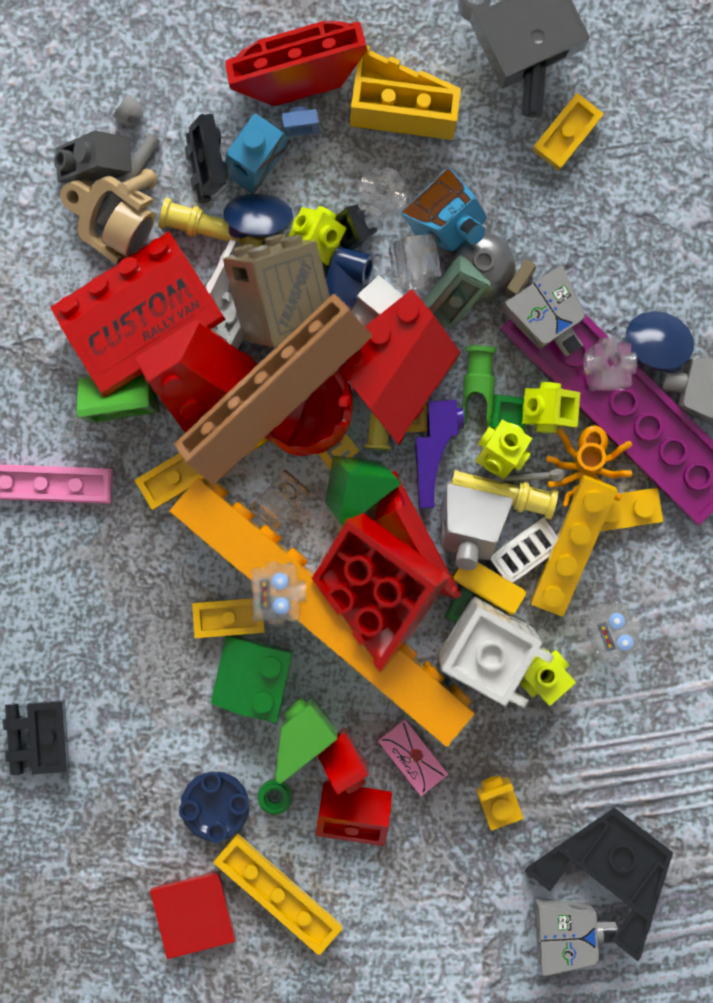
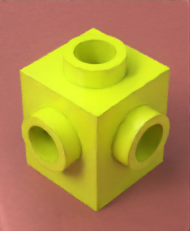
[287,206,346,266]
[522,382,581,434]
[475,419,532,480]
[519,648,576,706]

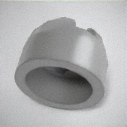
[113,94,144,126]

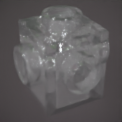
[356,167,409,223]
[583,337,637,391]

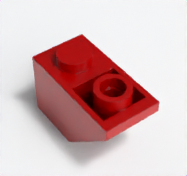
[317,728,368,795]

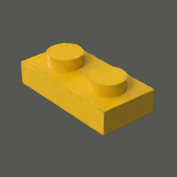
[532,93,604,171]
[600,487,663,532]
[192,597,266,638]

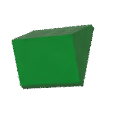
[325,455,401,526]

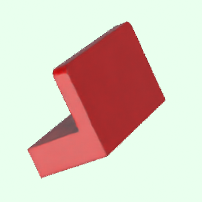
[315,781,392,846]

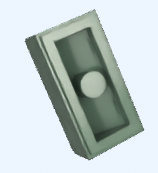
[423,255,490,329]

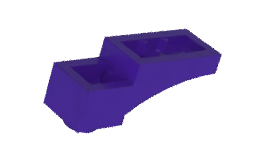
[415,400,464,509]

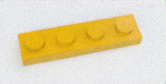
[134,437,269,510]
[530,475,618,617]
[213,833,343,956]

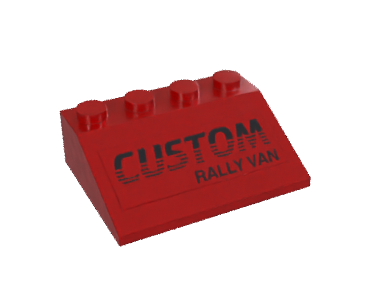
[50,232,226,397]

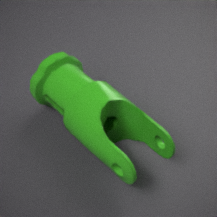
[462,345,497,426]

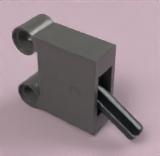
[458,0,590,118]

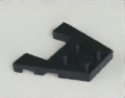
[525,807,673,961]

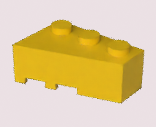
[350,45,461,140]

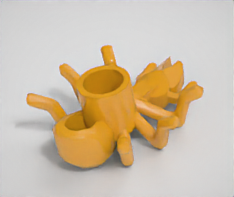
[546,426,633,507]

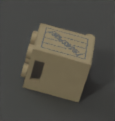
[222,234,330,348]

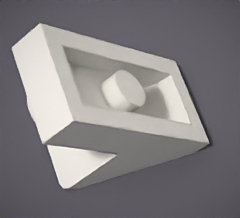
[351,275,403,326]

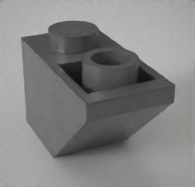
[54,130,132,183]

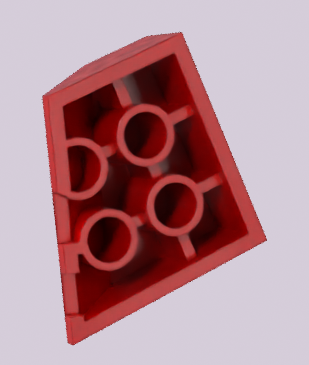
[338,289,461,446]
[135,319,258,433]
[311,513,450,672]

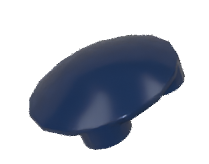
[223,194,293,238]
[626,311,694,373]
[179,771,250,843]

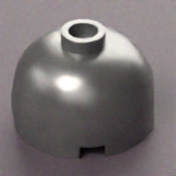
[445,232,516,304]

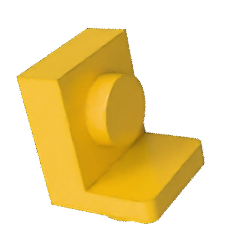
[475,775,524,831]

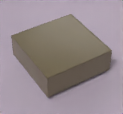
[504,259,536,299]

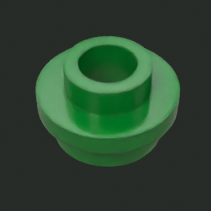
[257,779,293,815]

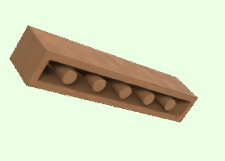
[174,294,373,485]

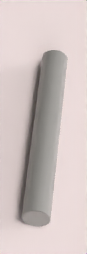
[96,133,160,228]

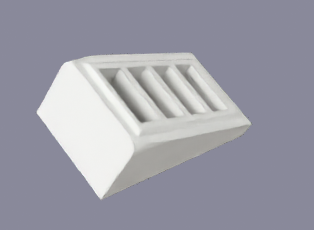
[489,517,557,583]

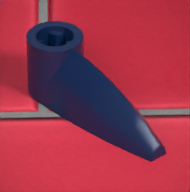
[326,247,374,310]

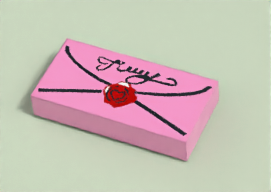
[377,718,448,796]

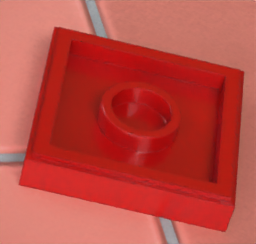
[150,871,236,959]

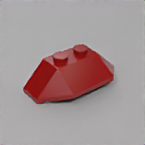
[225,21,367,106]
[373,471,462,599]

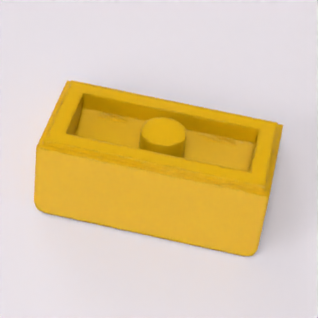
[452,562,526,615]

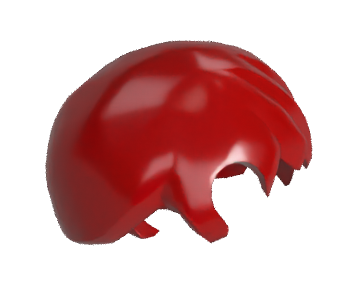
[265,369,353,456]

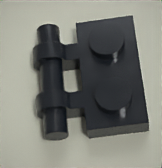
[184,114,228,203]
[2,700,70,775]

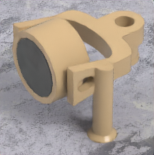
[60,169,158,265]

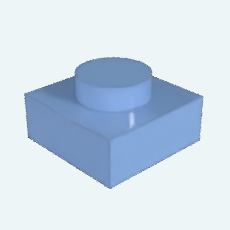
[282,106,319,137]

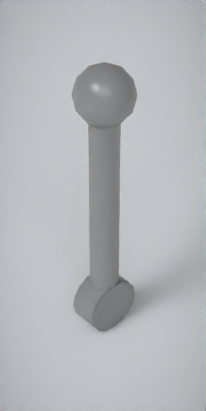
[492,469,564,482]

